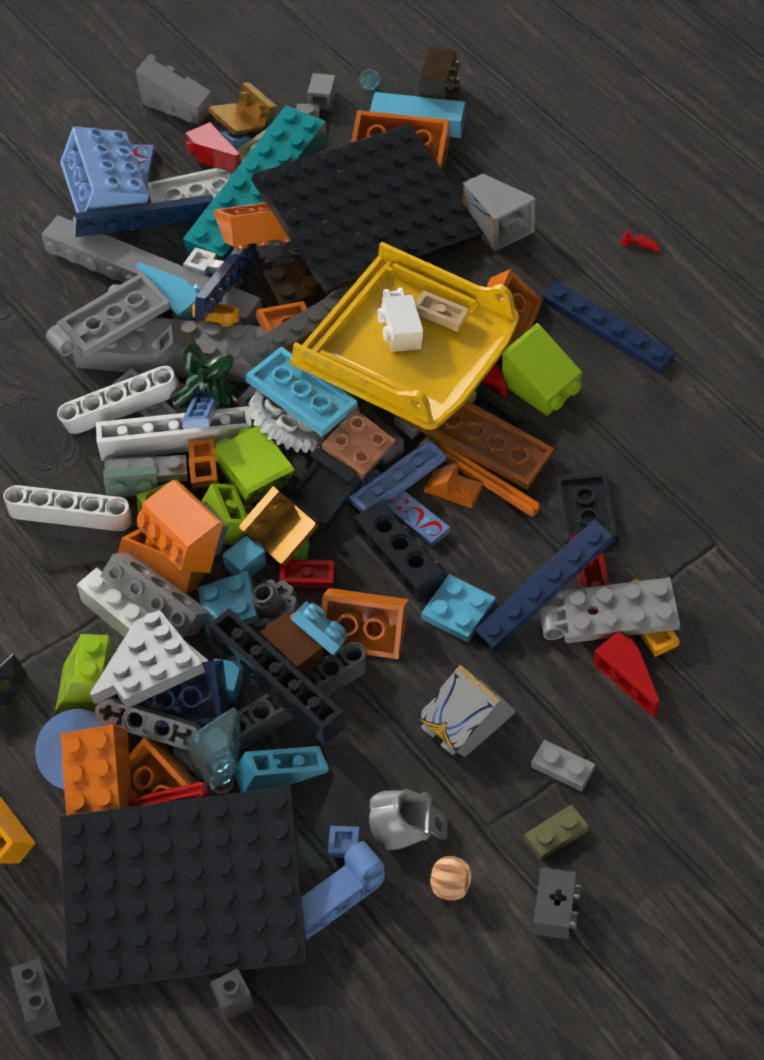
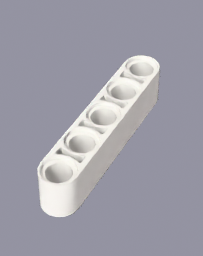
[57,366,181,434]
[3,485,132,531]

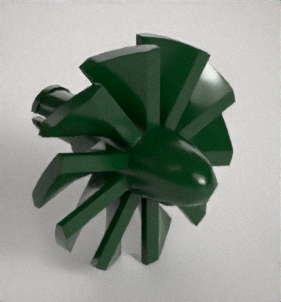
[170,343,237,409]

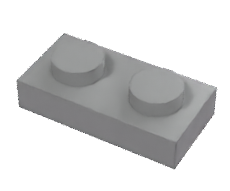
[531,740,595,792]

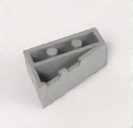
[136,53,213,125]

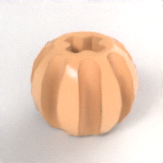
[431,856,471,900]

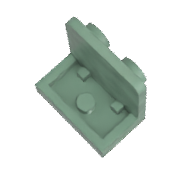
[103,453,158,497]

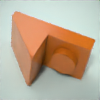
[424,463,482,508]

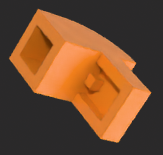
[188,438,219,489]

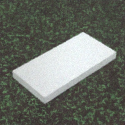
[146,168,233,203]

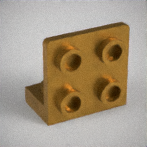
[208,82,277,135]
[238,487,318,566]

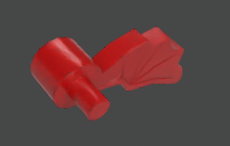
[621,231,660,253]

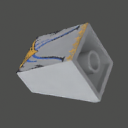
[463,174,535,252]
[417,665,517,757]

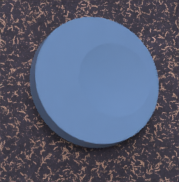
[35,709,105,790]

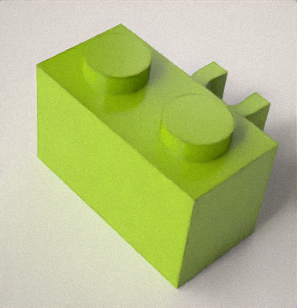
[202,483,253,545]

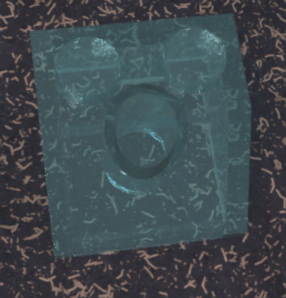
[186,707,242,790]

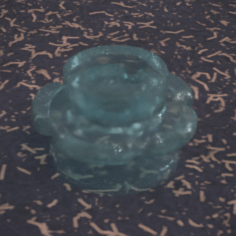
[359,69,381,90]

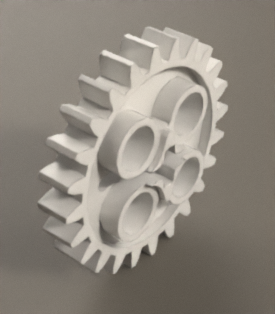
[247,390,327,453]

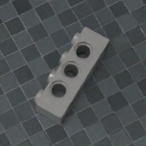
[100,552,210,638]

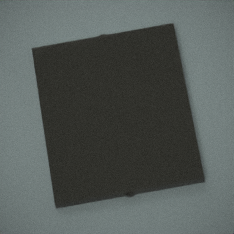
[39,496,137,572]

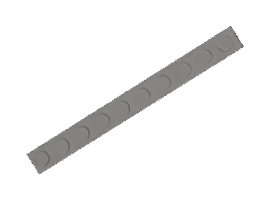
[41,215,262,326]

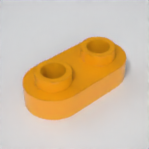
[192,303,239,327]

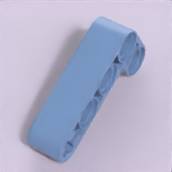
[302,841,385,940]

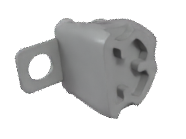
[369,789,448,850]

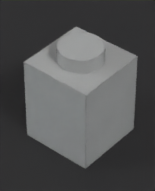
[308,73,336,111]

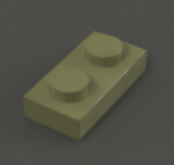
[524,804,589,861]

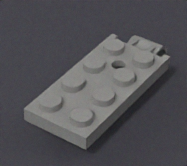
[46,273,171,359]
[540,577,680,643]

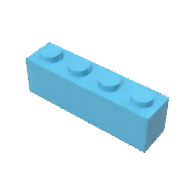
[370,92,466,138]

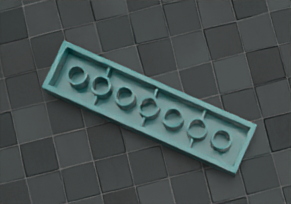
[183,105,328,261]

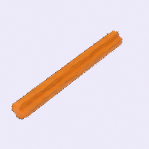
[435,441,540,517]

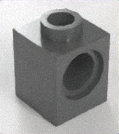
[210,969,254,1022]

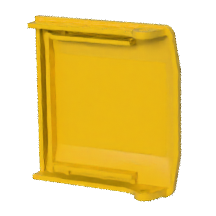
[290,242,519,430]

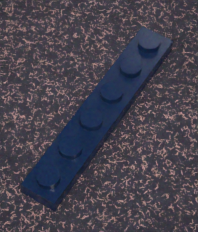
[73,195,214,237]
[194,243,256,321]
[541,281,675,374]
[475,519,614,651]

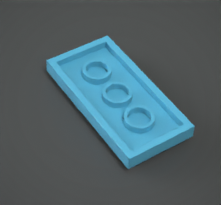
[246,347,358,437]

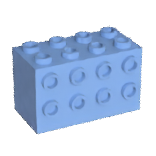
[60,126,149,230]

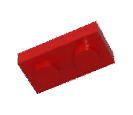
[279,559,335,589]

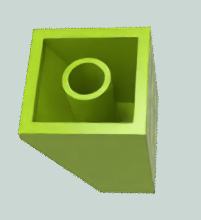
[502,323,582,416]
[213,426,294,505]
[55,634,114,717]

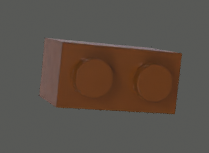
[260,612,324,676]

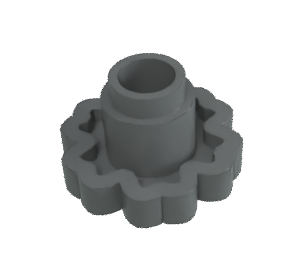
[251,579,300,631]

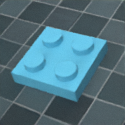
[198,571,260,637]
[421,574,496,643]
[290,601,348,655]

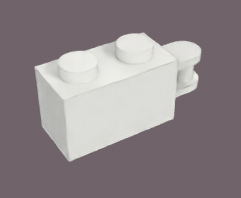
[377,288,423,352]

